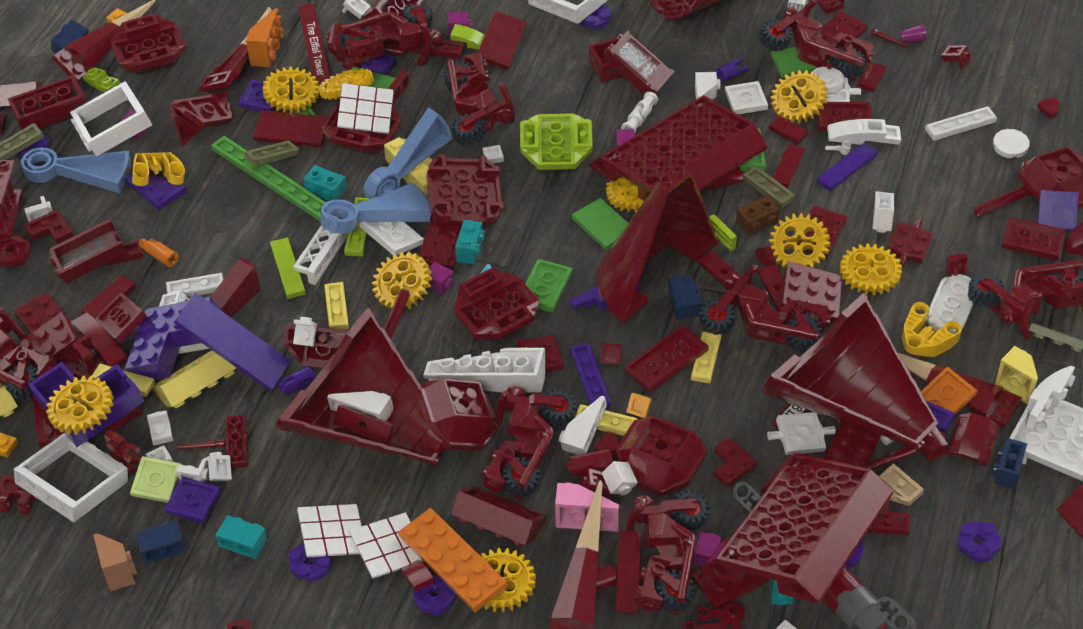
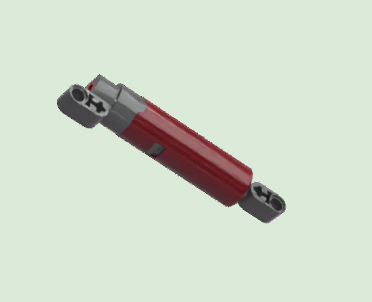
[733,482,916,629]

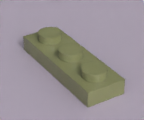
[0,123,44,160]
[244,141,299,166]
[743,166,795,208]
[1029,322,1083,352]

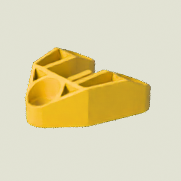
[132,152,185,186]
[902,302,962,357]

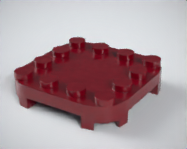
[426,154,504,225]

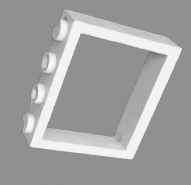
[528,0,608,24]
[70,81,152,157]
[14,433,128,522]

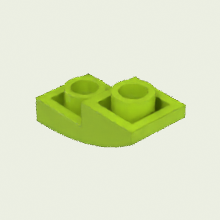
[450,24,485,50]
[83,67,121,93]

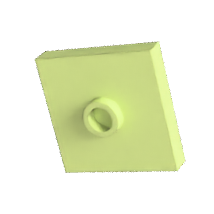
[130,456,181,503]

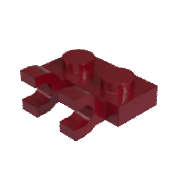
[104,429,141,475]
[0,475,38,515]

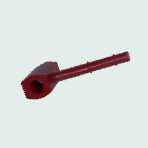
[326,23,404,61]
[867,426,948,471]

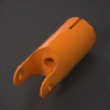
[139,239,179,267]

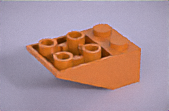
[246,8,284,67]

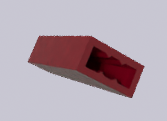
[210,257,261,318]

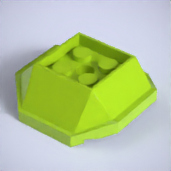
[520,114,592,170]

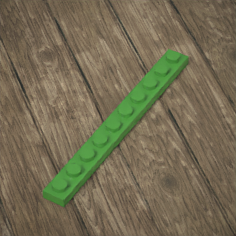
[211,136,344,221]

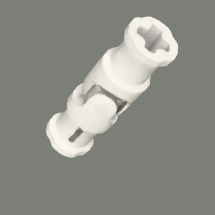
[621,92,659,134]

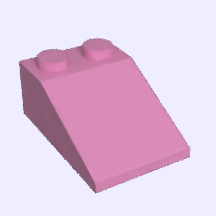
[555,483,619,532]

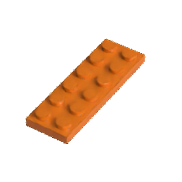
[398,508,508,612]

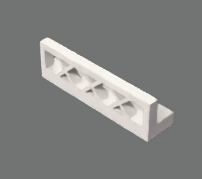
[293,218,348,285]

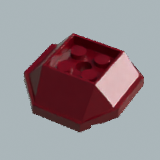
[111,13,187,75]
[322,102,402,156]
[1018,146,1083,209]
[454,268,540,342]
[417,378,499,451]
[616,416,707,497]

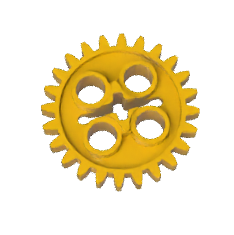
[263,67,319,113]
[318,68,374,100]
[771,70,828,124]
[606,177,644,212]
[769,213,830,269]
[840,243,902,295]
[372,252,432,309]
[46,376,114,435]
[481,548,536,612]

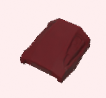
[947,413,999,467]

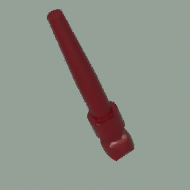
[871,28,909,48]
[178,439,226,449]

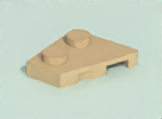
[878,463,924,506]

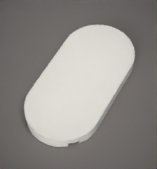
[927,274,974,334]

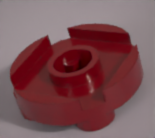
[0,234,31,267]

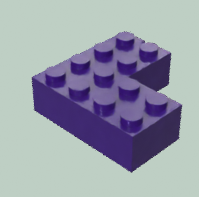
[125,297,222,380]
[28,362,144,448]

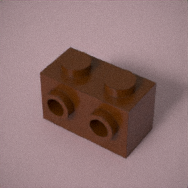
[736,196,780,235]

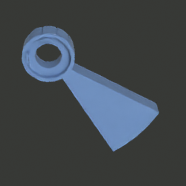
[364,107,452,199]
[21,147,132,193]
[320,183,431,234]

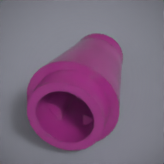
[901,25,927,42]

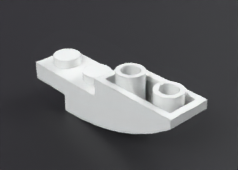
[827,119,901,145]
[1026,366,1076,430]

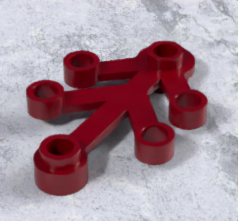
[683,602,745,629]

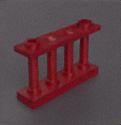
[0,160,23,240]

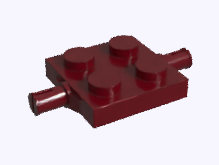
[886,218,934,268]

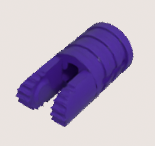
[716,57,749,82]
[277,366,315,395]

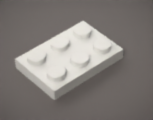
[360,222,424,255]

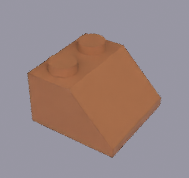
[93,533,137,591]

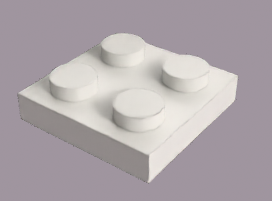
[725,81,768,114]

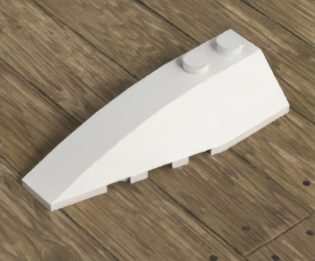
[423,348,545,392]

